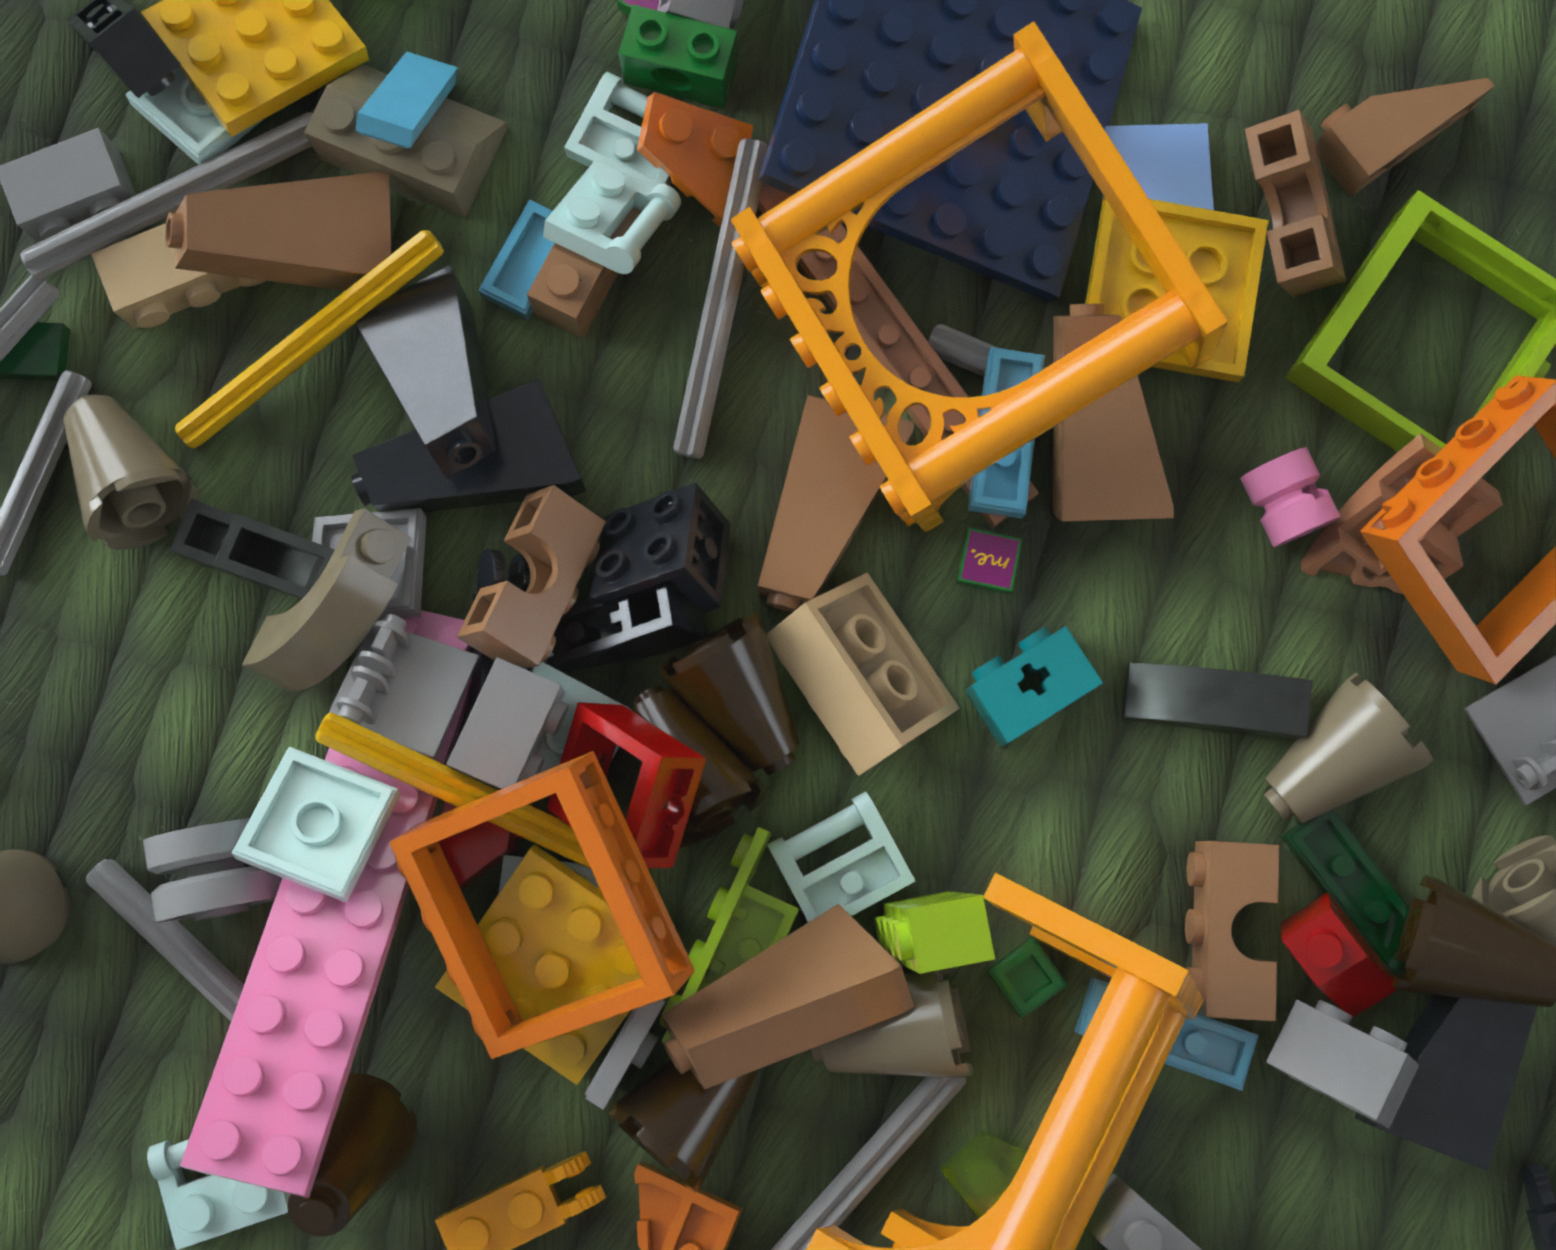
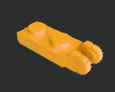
[435,1151,606,1250]

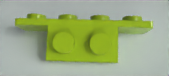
[659,827,800,1043]

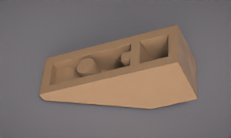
[1316,78,1495,197]
[527,208,641,339]

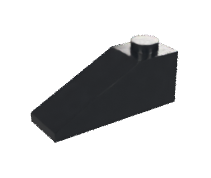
[67,0,181,98]
[531,580,707,672]

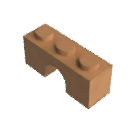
[1245,110,1346,297]
[457,485,606,669]
[1185,841,1279,1021]

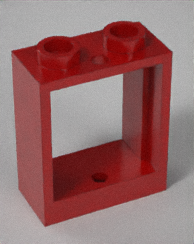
[547,702,707,869]

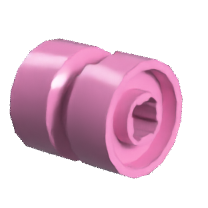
[1240,447,1341,548]

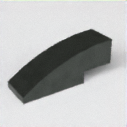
[170,499,335,599]
[1122,663,1313,740]

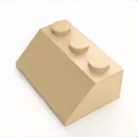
[766,572,960,776]

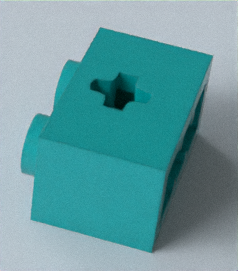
[965,626,1103,747]

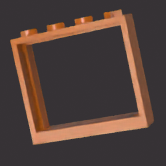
[1360,375,1556,685]
[389,751,695,1059]

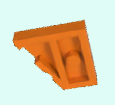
[637,92,754,227]
[634,1162,743,1250]

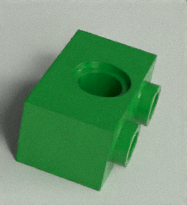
[618,4,738,109]

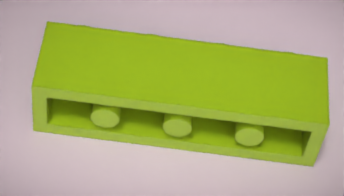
[875,891,996,974]

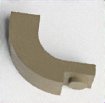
[242,508,411,692]

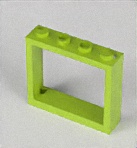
[1285,190,1556,452]

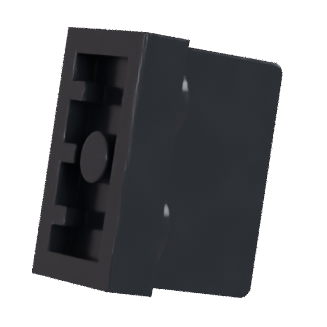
[590,483,731,613]

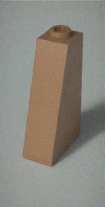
[165,172,391,291]
[1052,304,1174,521]
[758,395,915,612]
[661,904,914,1089]

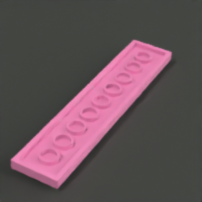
[180,610,471,1198]

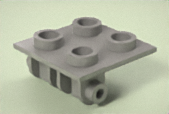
[329,614,479,759]
[1464,655,1556,805]

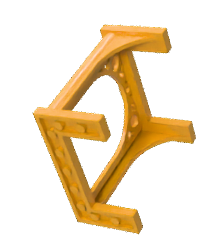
[730,21,1228,533]
[806,873,1204,1250]

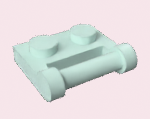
[564,72,672,187]
[543,160,681,274]
[767,791,915,922]
[147,1139,289,1250]

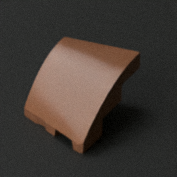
[1301,433,1503,594]

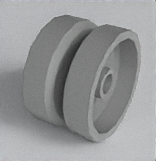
[143,818,282,923]

